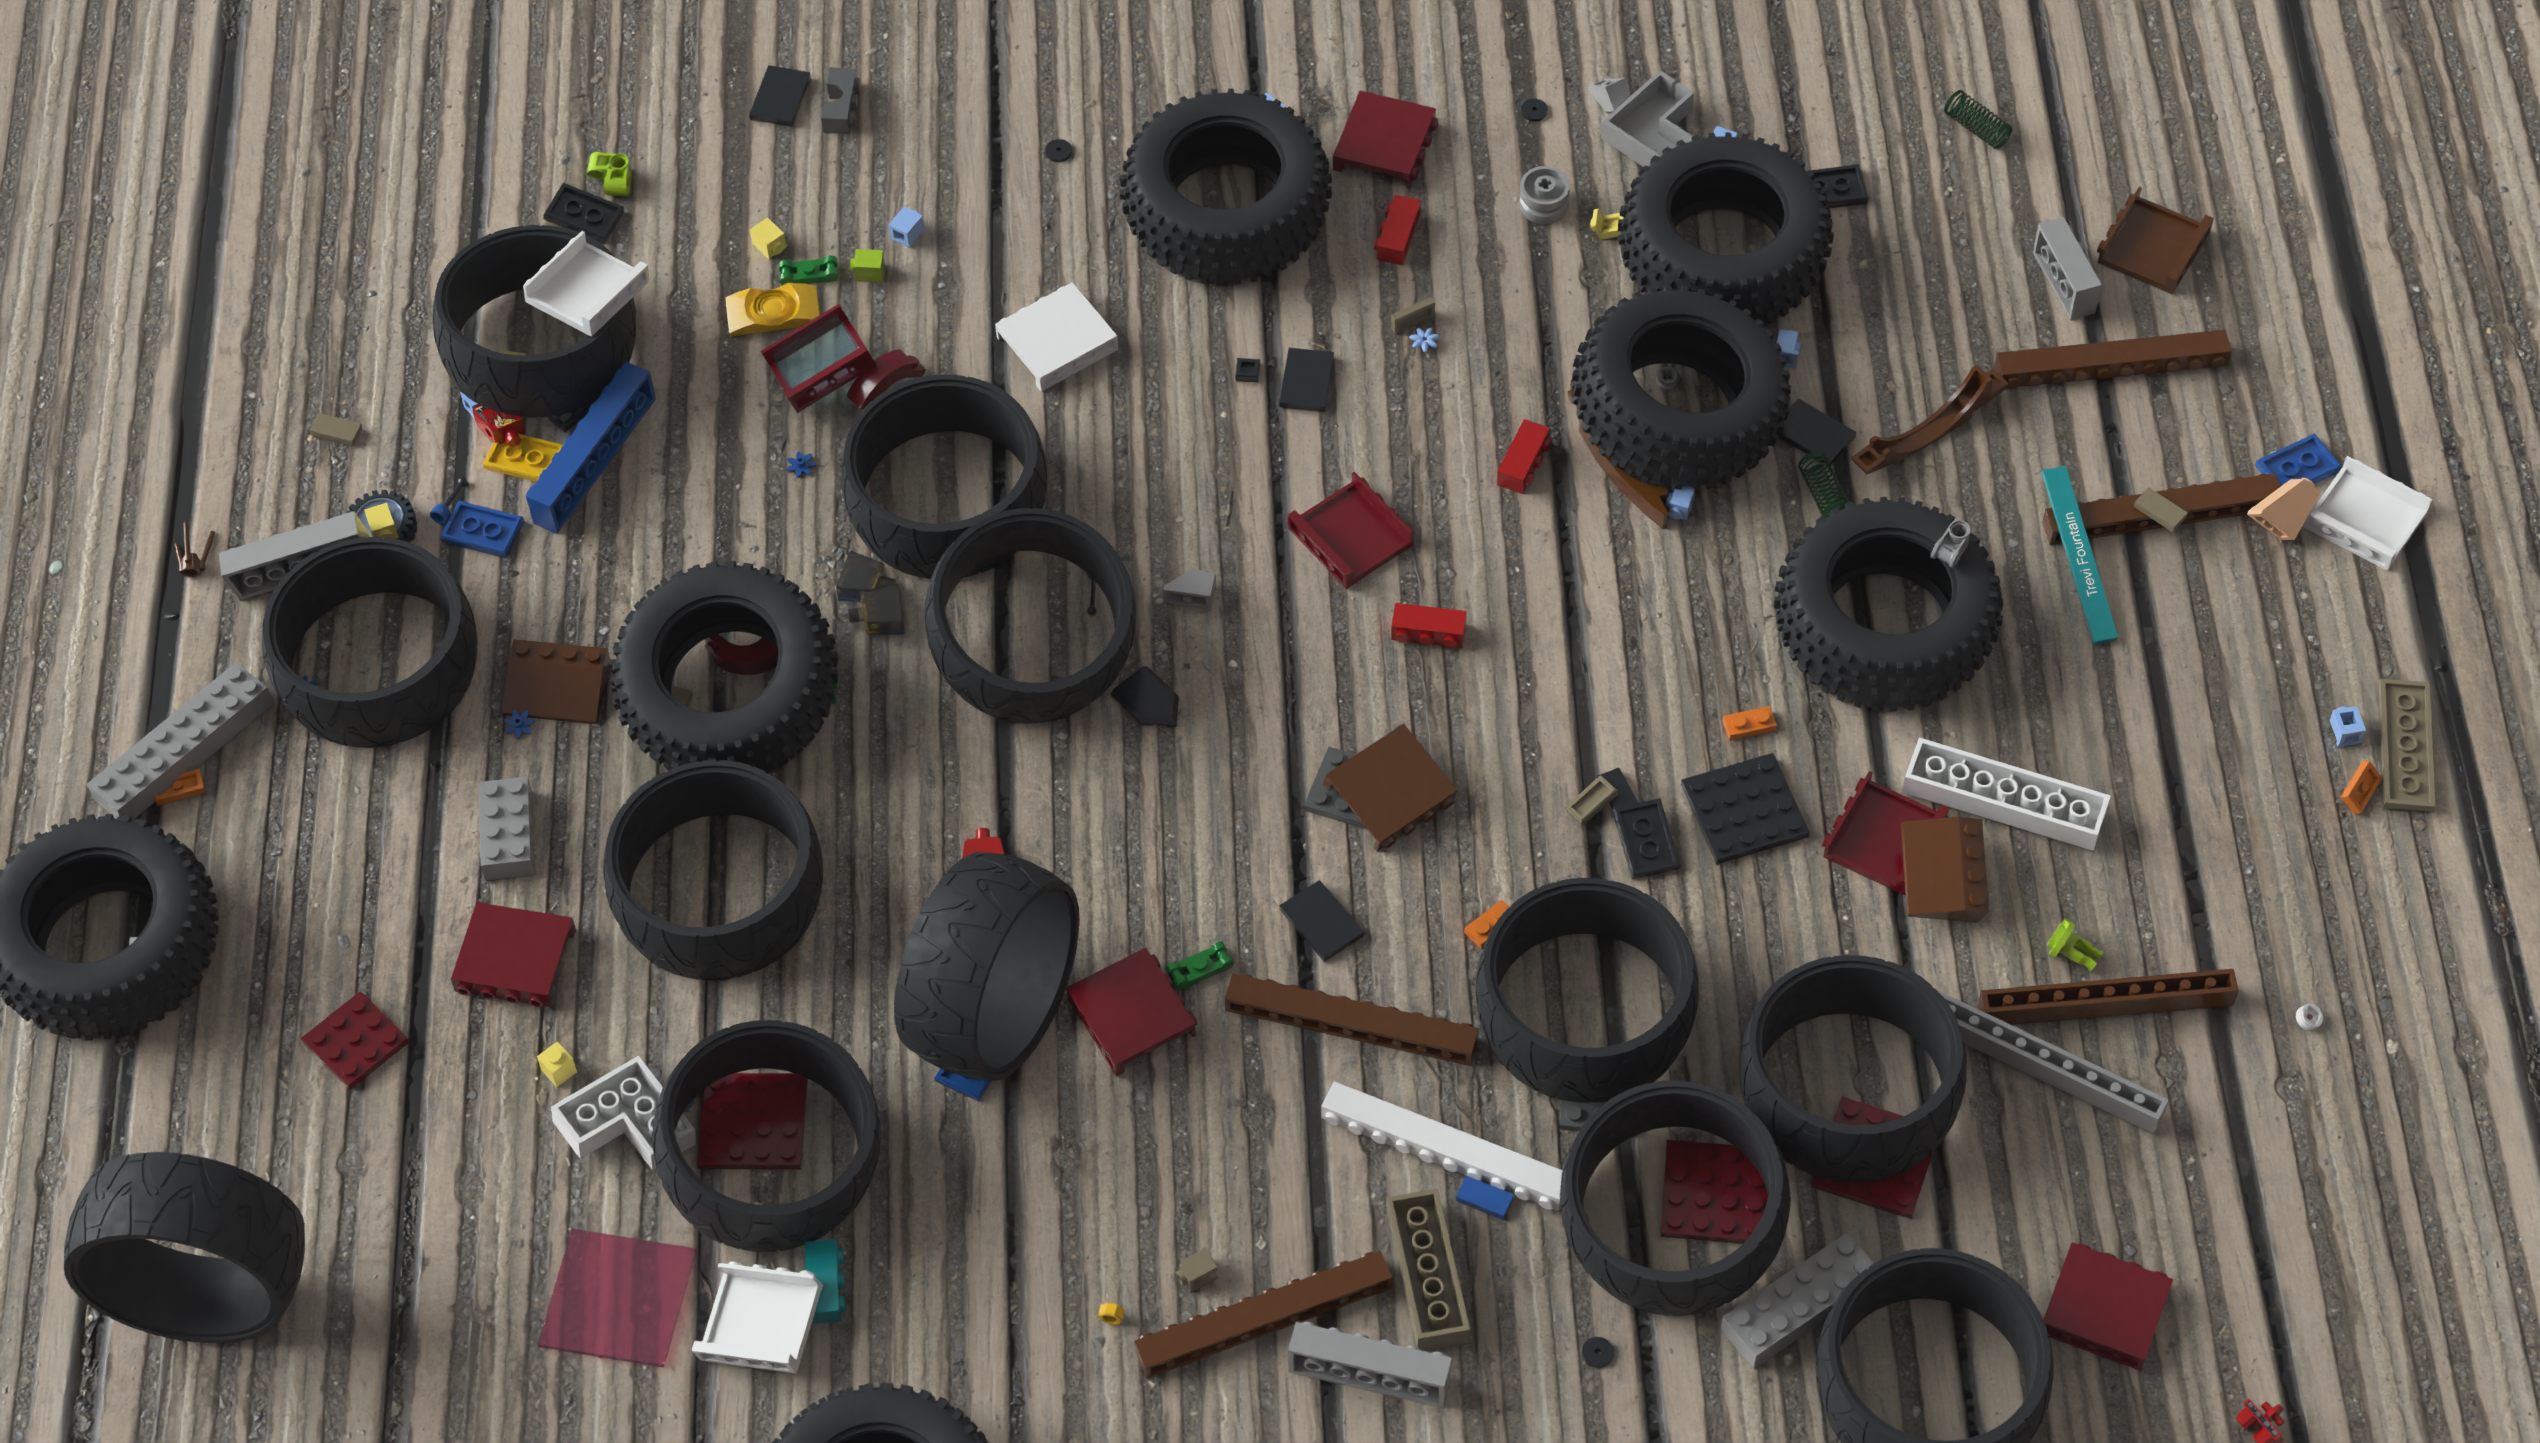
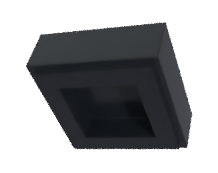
[1235,358,1260,383]

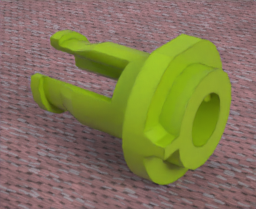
[2047,919,2104,972]

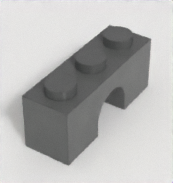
[821,67,861,134]

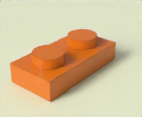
[1723,706,1777,741]
[2341,761,2382,814]
[155,768,206,806]
[1464,900,1509,949]

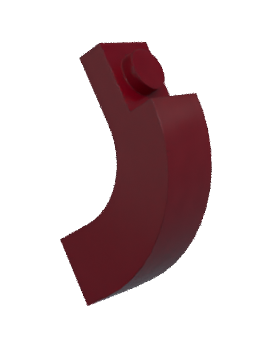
[846,349,926,410]
[705,634,779,675]

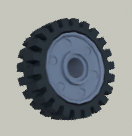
[346,490,417,543]

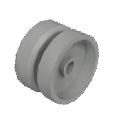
[1520,166,1570,224]

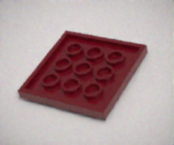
[697,1073,808,1170]
[1811,1097,1933,1219]
[1660,1140,1768,1244]

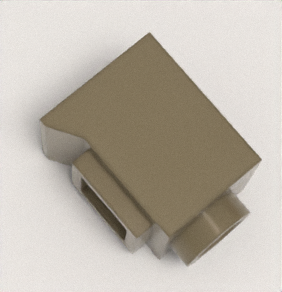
[1176,1247,1218,1292]

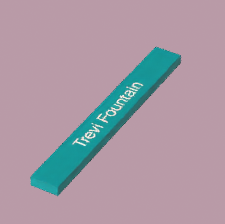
[2041,466,2118,645]

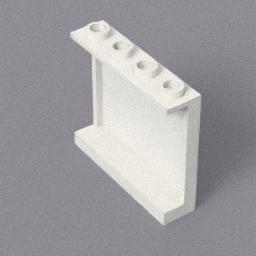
[523,231,650,337]
[995,282,1118,392]
[2303,456,2432,571]
[692,1262,823,1373]

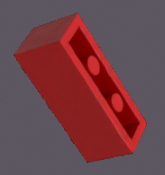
[1374,195,1421,265]
[1497,419,1552,494]
[1391,603,1467,648]

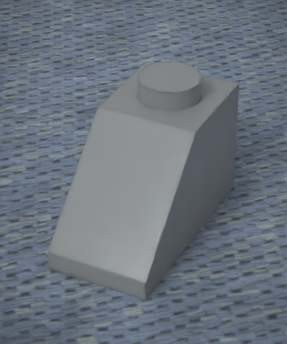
[1588,78,1630,112]
[1163,570,1216,609]

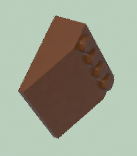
[502,639,611,724]
[1901,817,1989,923]

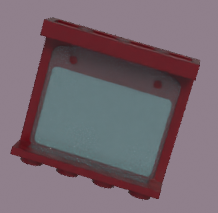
[760,304,876,413]

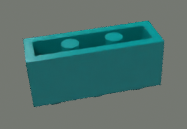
[805,1239,846,1324]

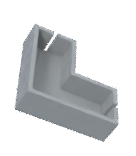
[1601,70,1694,167]

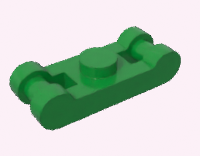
[779,255,839,285]
[1165,941,1235,990]

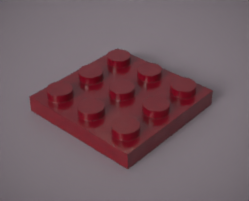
[301,991,409,1090]

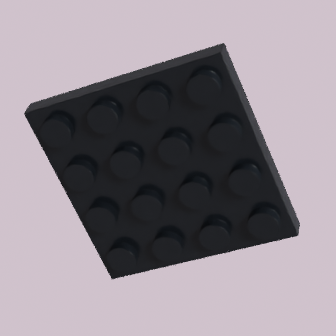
[1681,753,1810,865]

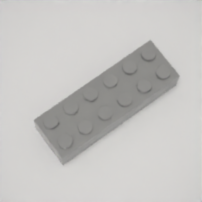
[219,511,371,600]
[1721,1232,1874,1369]
[1288,1322,1452,1408]

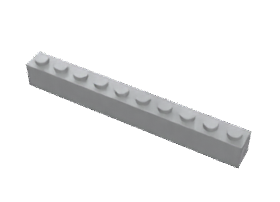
[1937,990,2169,1134]

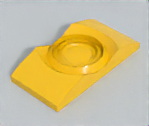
[726,283,820,337]

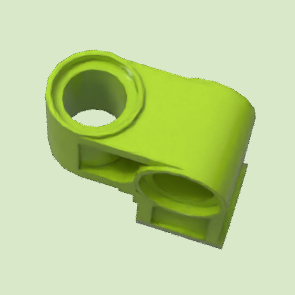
[587,152,632,197]

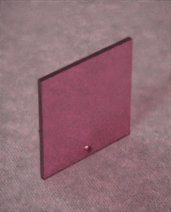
[537,1229,696,1368]

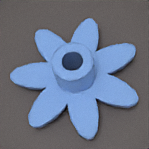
[1410,328,1440,352]

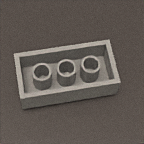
[2033,217,2103,320]
[478,777,535,881]

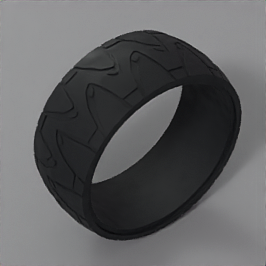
[432,225,636,418]
[841,374,1047,579]
[924,508,1136,723]
[262,537,478,748]
[603,760,823,980]
[894,852,1080,1081]
[1476,878,1699,1103]
[1739,955,1967,1183]
[652,1020,881,1252]
[1560,1080,1791,1316]
[64,1152,305,1343]
[1816,1248,2054,1443]

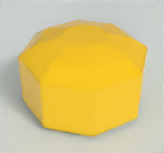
[1098,1302,1125,1325]

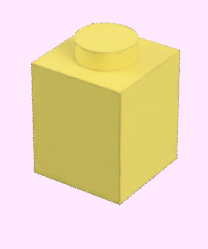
[750,218,787,259]
[364,503,399,539]
[537,1042,577,1087]

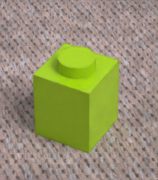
[850,249,885,282]

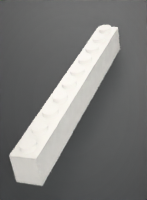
[1321,1081,1563,1211]

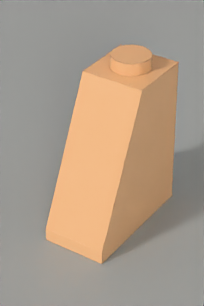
[2247,478,2321,540]

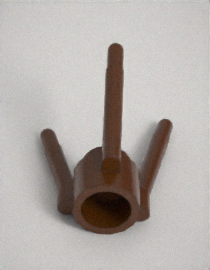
[175,521,215,577]

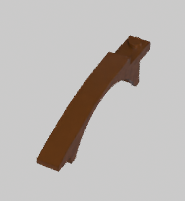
[1851,365,2008,474]
[1568,380,1668,529]

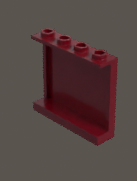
[1333,90,1439,189]
[1287,472,1414,589]
[1822,771,1950,895]
[451,902,576,1007]
[1066,947,1198,1077]
[2043,1242,2173,1371]

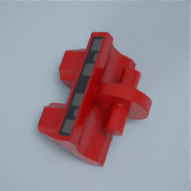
[2235,1399,2285,1443]

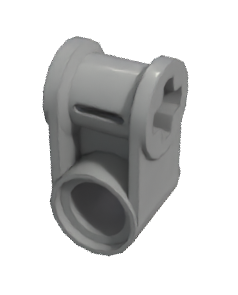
[1931,520,1971,568]

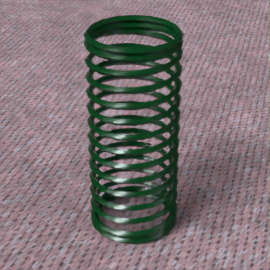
[1944,90,2013,149]
[1798,451,1849,518]

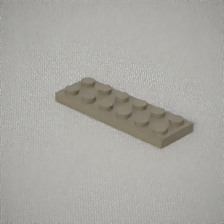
[2379,679,2436,812]

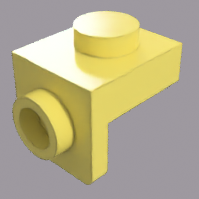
[1590,209,1625,240]

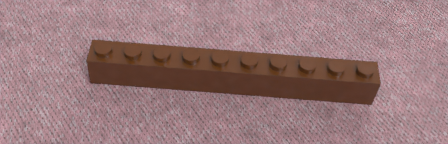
[1994,330,2232,389]
[2042,473,2280,545]
[1978,969,2239,1025]
[1225,973,1479,1066]
[1134,1251,1393,1379]

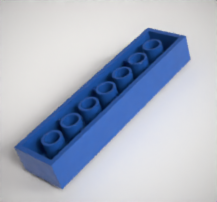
[526,361,656,534]

